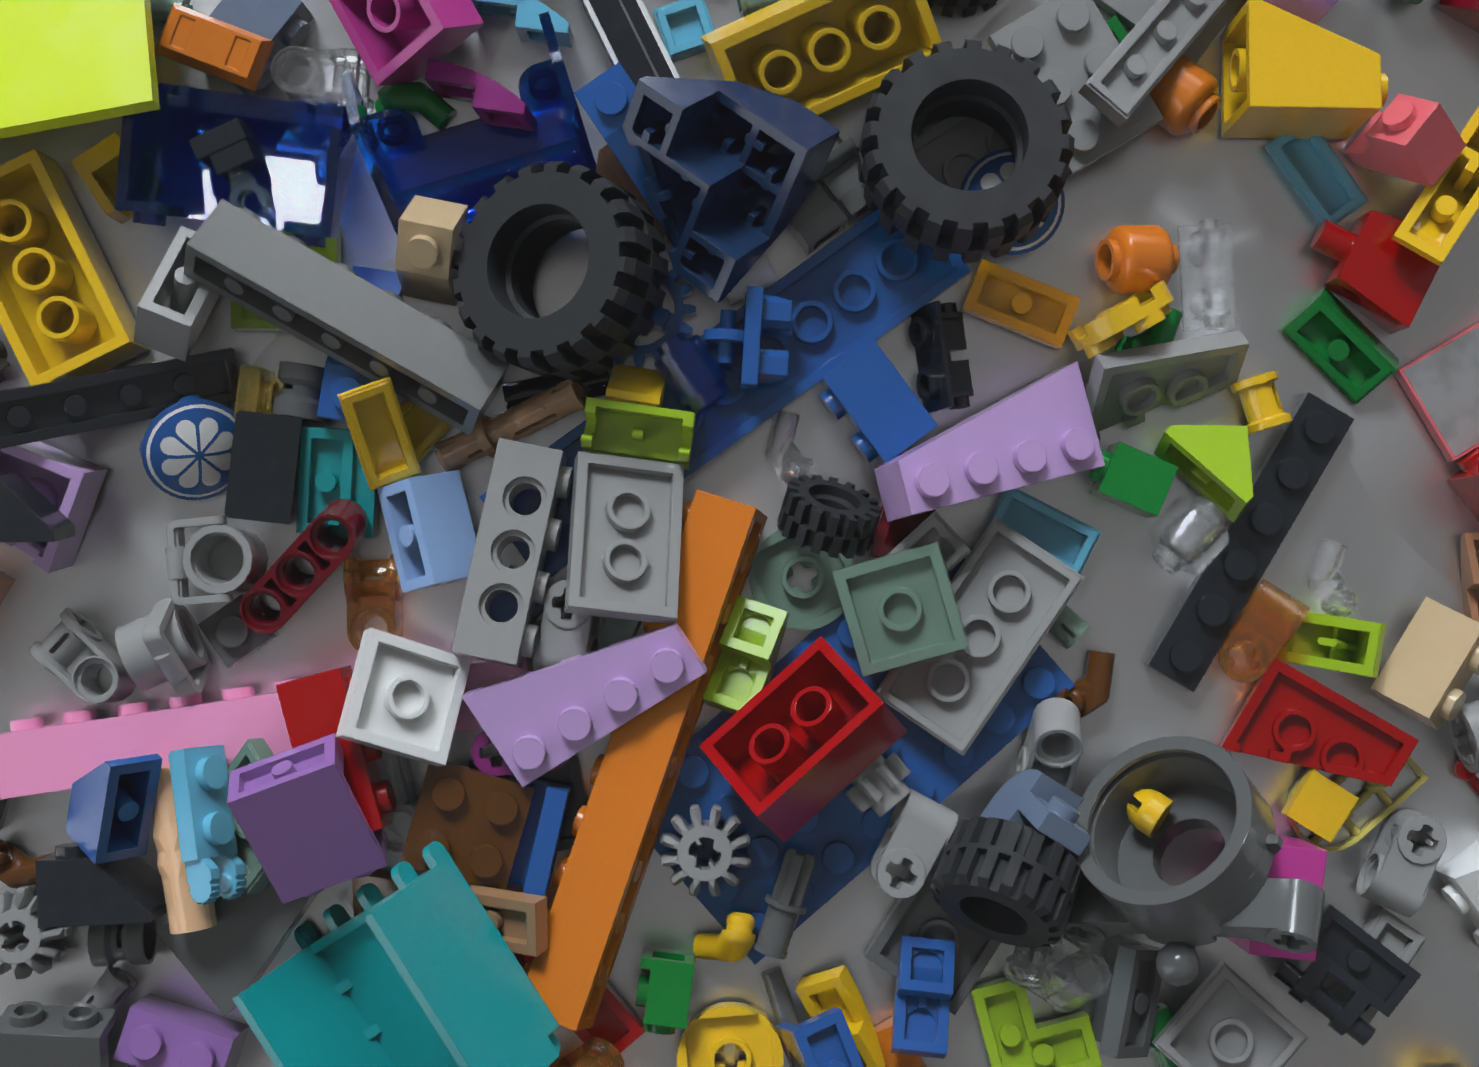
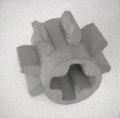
[845,752,911,817]

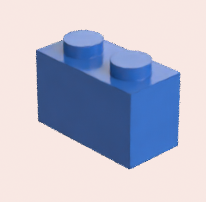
[819,340,938,465]

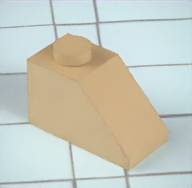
[395,195,468,306]

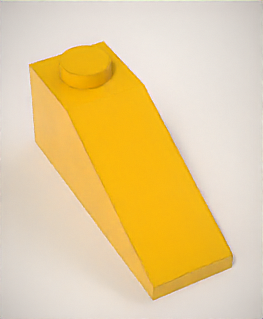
[1392,106,1479,266]

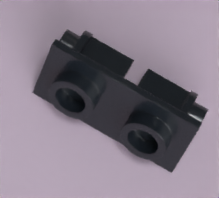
[909,301,974,413]

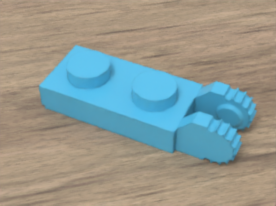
[168,745,247,905]

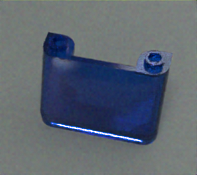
[115,83,362,248]

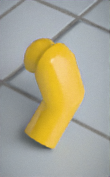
[693,912,756,962]

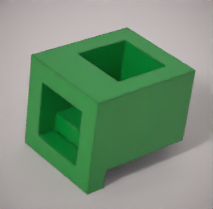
[635,948,696,1035]

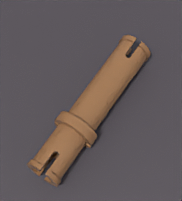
[435,378,587,472]

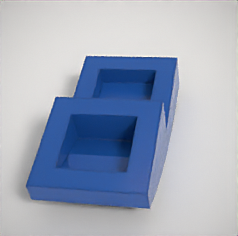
[890,935,956,1059]

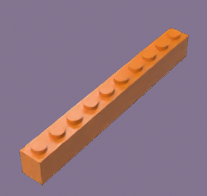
[523,489,768,1031]

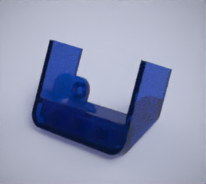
[341,11,597,235]

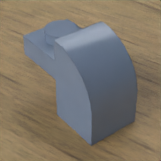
[980,769,1092,856]

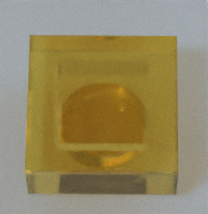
[234,365,280,418]

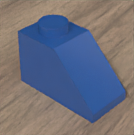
[65,754,163,865]

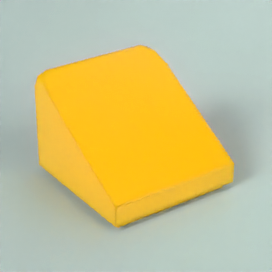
[605,364,667,408]

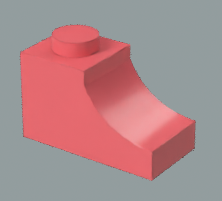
[1345,93,1466,187]

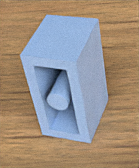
[377,470,476,593]

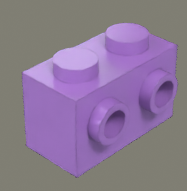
[113,993,250,1067]

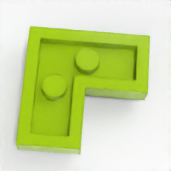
[970,973,1103,1067]

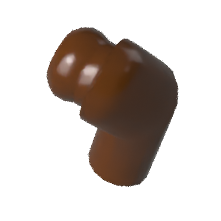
[1056,650,1115,718]
[0,839,55,888]

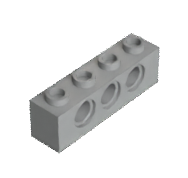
[451,438,574,668]

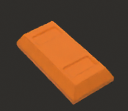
[155,3,275,92]

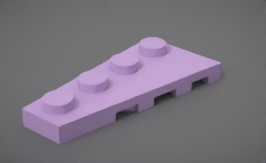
[462,623,707,787]

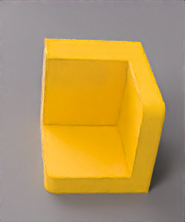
[70,132,164,224]

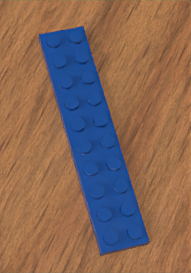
[480,209,971,578]

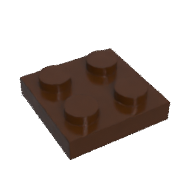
[400,761,535,890]

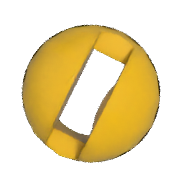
[1126,789,1174,838]

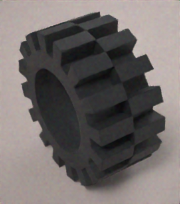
[777,474,882,559]

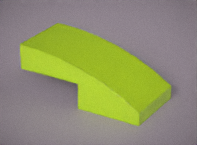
[702,595,789,714]

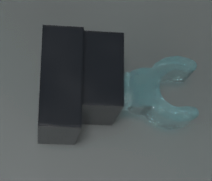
[189,118,272,208]

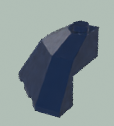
[622,76,840,303]

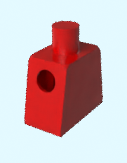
[1310,211,1440,334]

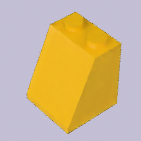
[1220,0,1388,140]

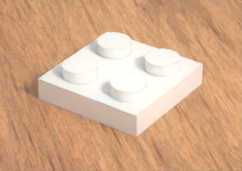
[336,628,472,767]

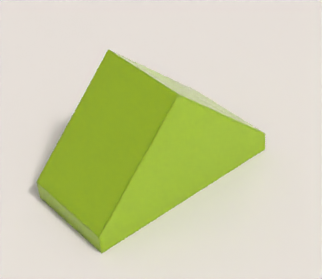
[1154,425,1254,523]
[1275,608,1387,678]

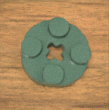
[749,530,854,631]

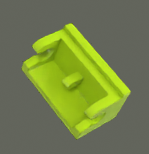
[581,397,696,470]

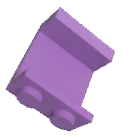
[227,733,387,904]

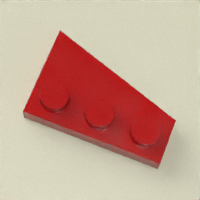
[1219,657,1419,786]

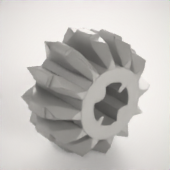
[660,804,750,897]
[0,885,73,980]

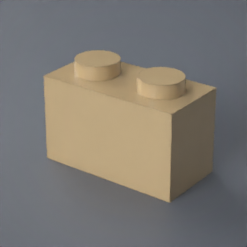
[1371,597,1479,731]

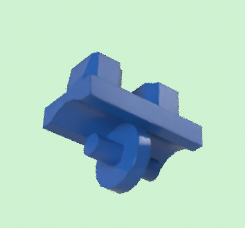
[703,286,792,390]

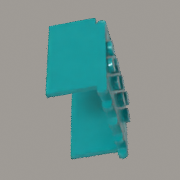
[232,841,561,1067]

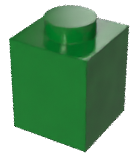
[1087,441,1179,518]

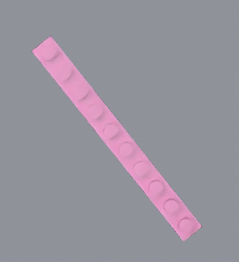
[0,656,534,799]

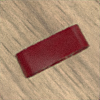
[239,499,369,634]

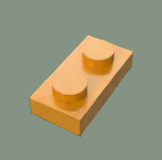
[961,259,1081,350]

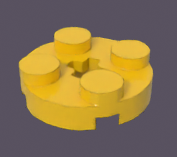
[1067,280,1174,359]
[677,1002,784,1067]

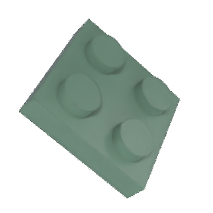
[832,540,969,677]

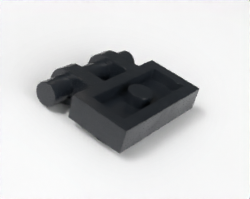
[1273,904,1421,1046]

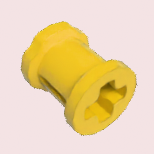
[1230,370,1293,435]

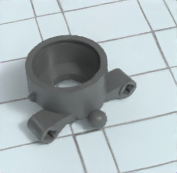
[1063,736,1325,987]

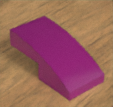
[425,59,537,131]

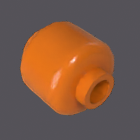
[1149,56,1222,136]
[1095,225,1179,294]

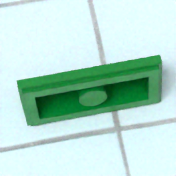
[1282,287,1399,404]

